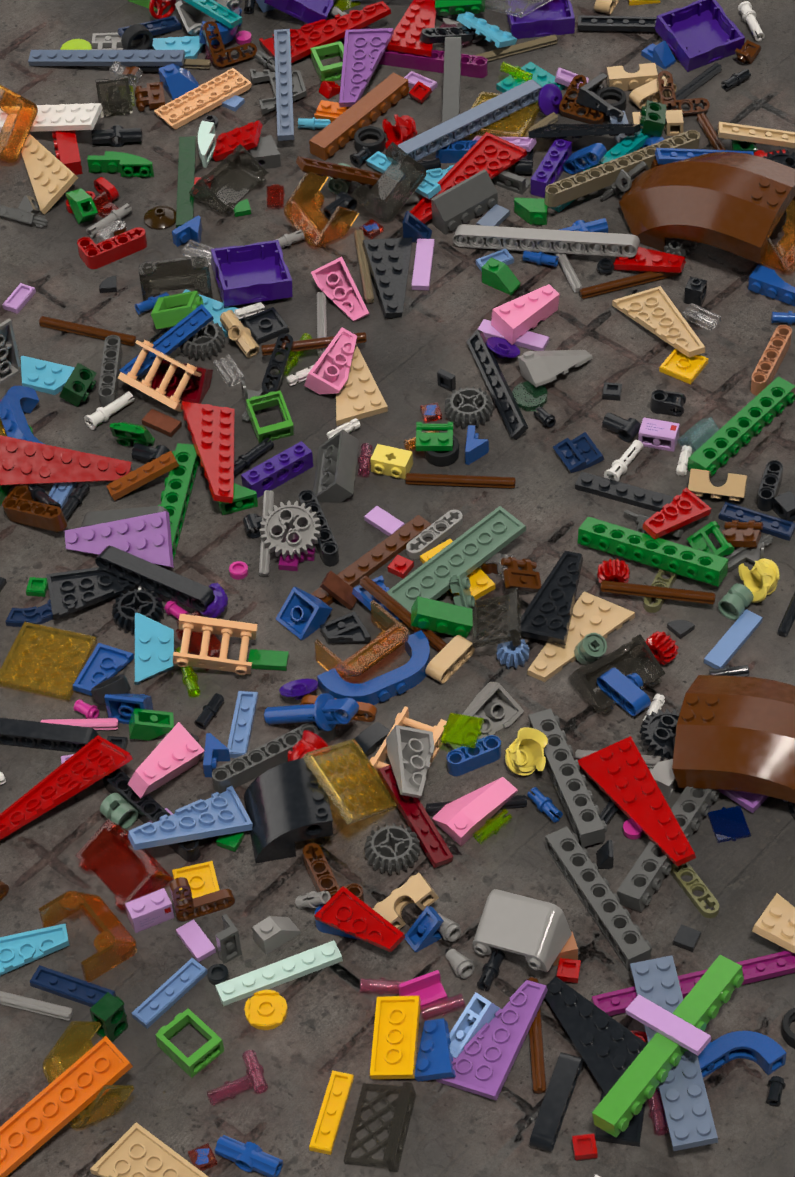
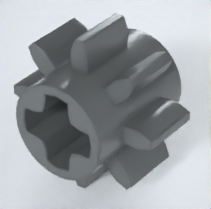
[664,240,686,256]

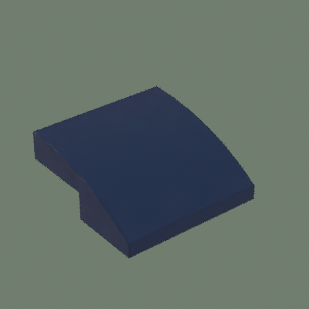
[553,432,605,473]

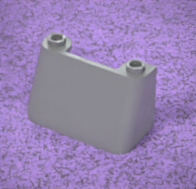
[175,0,242,36]
[472,889,572,972]

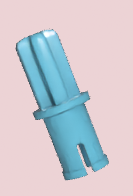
[298,117,331,130]

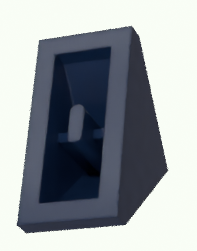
[403,211,432,243]

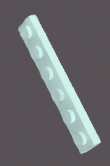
[215,940,343,1006]

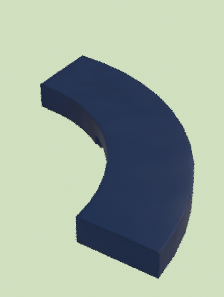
[5,600,53,627]

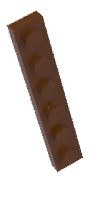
[296,156,389,188]

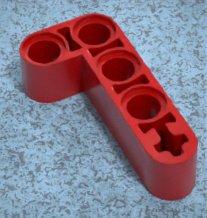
[77,227,147,269]

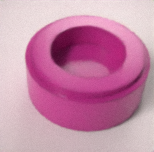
[236,31,252,45]
[229,561,248,580]
[623,819,644,839]

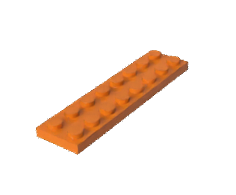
[0,1036,133,1177]

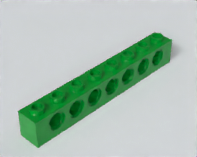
[688,376,795,476]
[158,443,200,566]
[578,517,729,587]

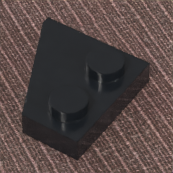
[320,611,371,643]

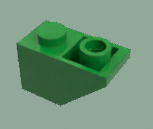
[66,188,98,224]

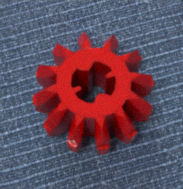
[597,558,630,583]
[644,631,678,665]

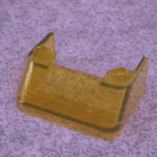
[43,1021,134,1128]

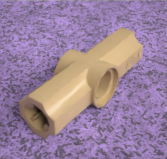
[220,310,260,358]

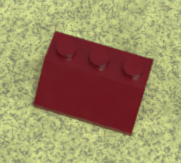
[151,359,213,404]

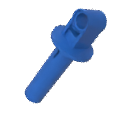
[264,693,359,731]

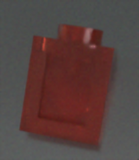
[267,184,285,208]
[93,192,119,218]

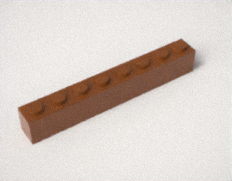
[309,72,409,161]

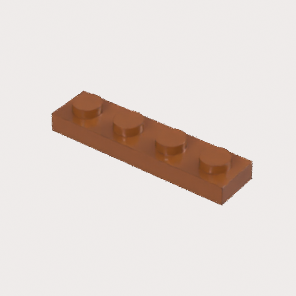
[106,451,179,501]

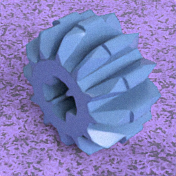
[496,636,529,669]

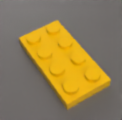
[420,539,495,600]
[370,996,421,1079]

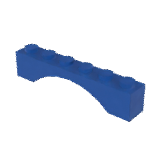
[748,264,795,306]

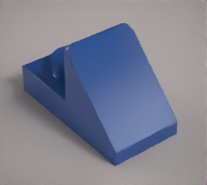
[641,41,676,70]
[172,215,202,247]
[465,425,489,465]
[203,733,230,777]
[404,906,444,952]

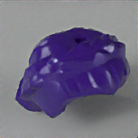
[201,583,228,618]

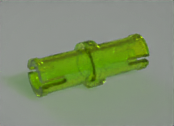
[500,61,533,82]
[473,809,512,844]

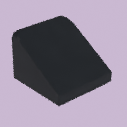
[596,840,614,869]

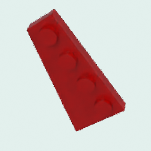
[614,247,686,273]
[642,487,712,539]
[314,886,405,952]

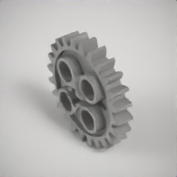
[259,500,321,559]

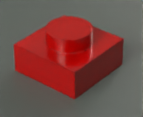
[409,81,432,104]
[387,555,414,579]
[557,958,581,983]
[572,1134,598,1160]

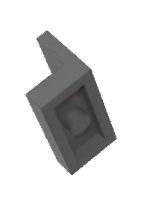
[493,170,531,195]
[216,914,242,964]

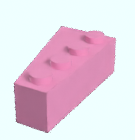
[491,284,560,345]
[128,722,205,799]

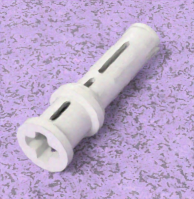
[738,1,765,41]
[84,392,134,430]
[604,440,644,482]

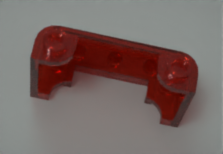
[75,819,173,911]

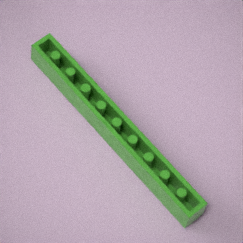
[592,955,744,1137]

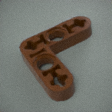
[202,21,257,67]
[657,71,710,117]
[559,75,604,124]
[170,877,235,921]

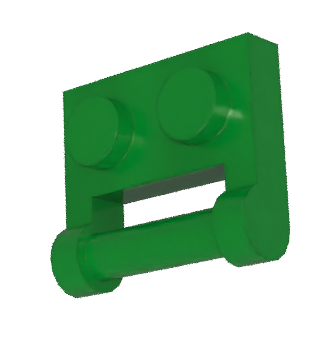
[416,422,453,451]
[687,521,734,557]

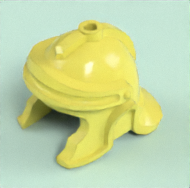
[739,558,780,603]
[505,727,548,776]

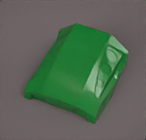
[110,422,155,446]

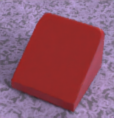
[319,81,340,99]

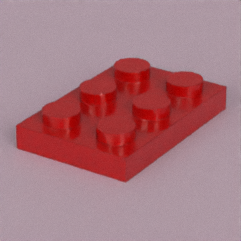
[213,121,263,162]

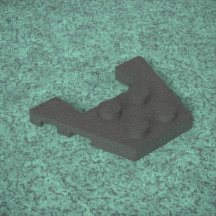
[250,69,307,114]

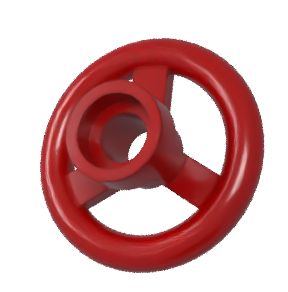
[149,0,176,19]

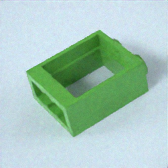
[310,41,344,83]
[151,290,203,329]
[246,390,294,443]
[155,1008,224,1078]

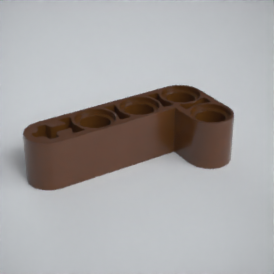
[2,484,67,532]
[303,843,364,905]

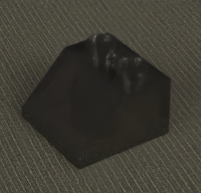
[95,76,133,118]

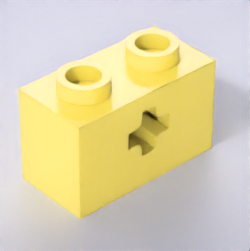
[370,444,413,479]

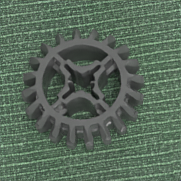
[179,320,225,360]
[444,386,493,429]
[364,822,420,875]

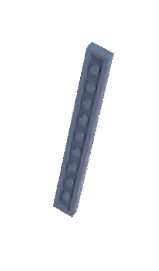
[274,29,294,141]
[28,50,186,66]

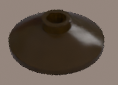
[144,206,176,230]

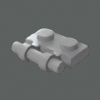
[91,32,124,50]

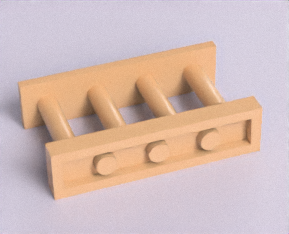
[118,340,201,412]
[173,614,257,675]
[368,707,449,778]

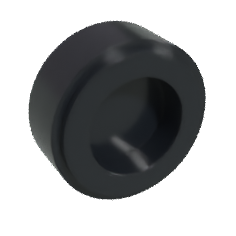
[207,964,229,985]

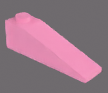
[311,257,369,322]
[304,327,357,395]
[432,777,518,847]

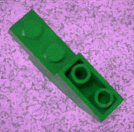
[87,151,154,177]

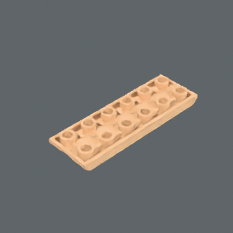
[154,68,252,129]

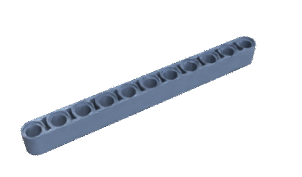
[391,80,542,166]

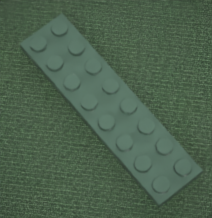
[387,506,526,613]

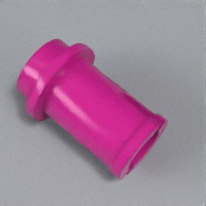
[164,601,189,620]
[74,699,99,719]

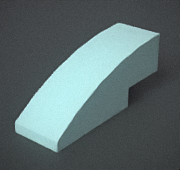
[198,121,216,168]

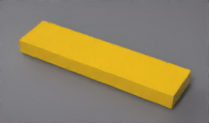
[309,1071,354,1155]

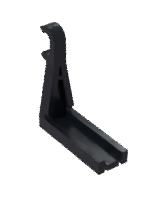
[576,73,624,122]

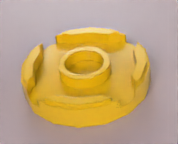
[244,989,288,1030]

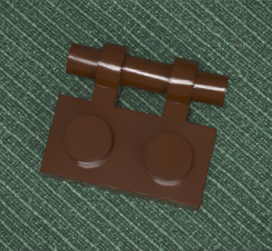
[135,82,165,111]
[719,520,763,547]
[501,557,541,592]

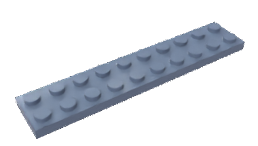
[630,955,718,1151]

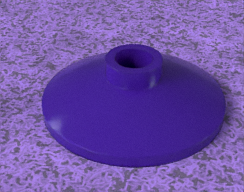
[538,83,562,116]
[486,337,520,358]
[279,679,318,700]

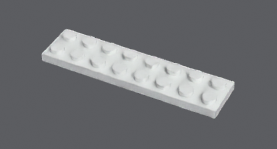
[0,103,103,133]

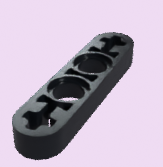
[420,26,476,43]
[262,334,293,395]

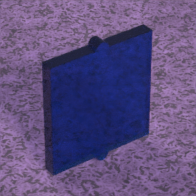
[708,806,751,843]

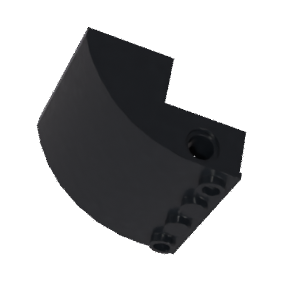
[244,755,333,863]

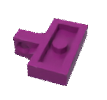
[279,539,315,571]

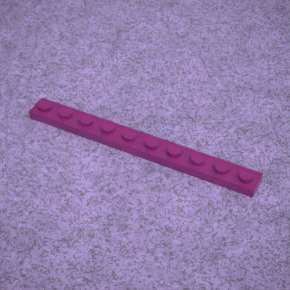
[592,950,795,1016]

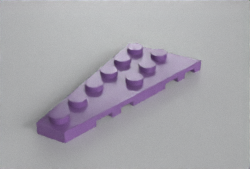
[65,511,174,568]

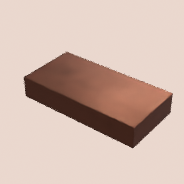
[142,409,182,437]
[320,571,357,610]

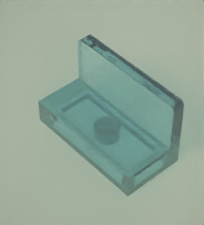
[678,417,719,451]

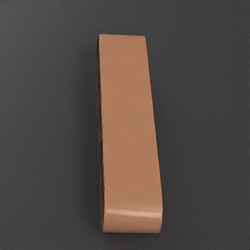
[751,325,792,396]

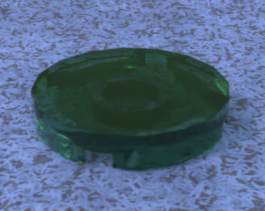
[512,381,547,411]

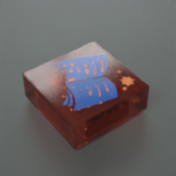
[359,219,384,239]
[420,402,442,422]
[188,1143,217,1171]

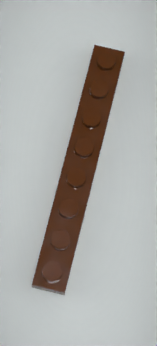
[311,515,431,606]

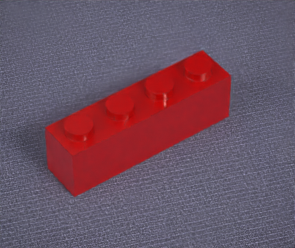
[52,130,83,175]

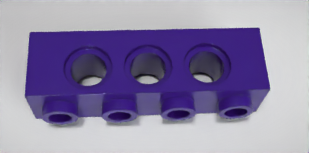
[531,138,572,198]
[241,441,314,498]

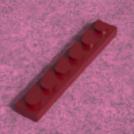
[378,765,453,868]

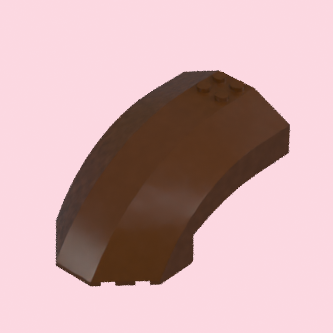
[619,152,795,264]
[672,675,795,803]

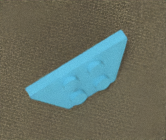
[152,36,204,59]
[21,356,75,395]
[134,613,174,685]

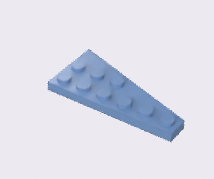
[128,786,253,850]

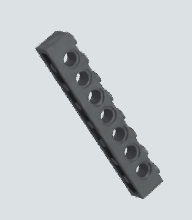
[528,709,607,847]
[617,786,720,912]
[545,826,652,971]

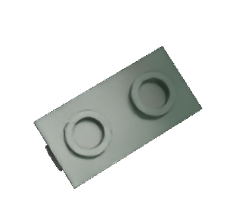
[449,572,475,610]

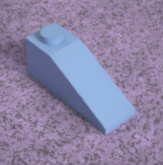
[449,992,502,1058]

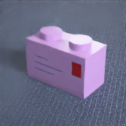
[638,417,680,452]
[125,888,174,933]

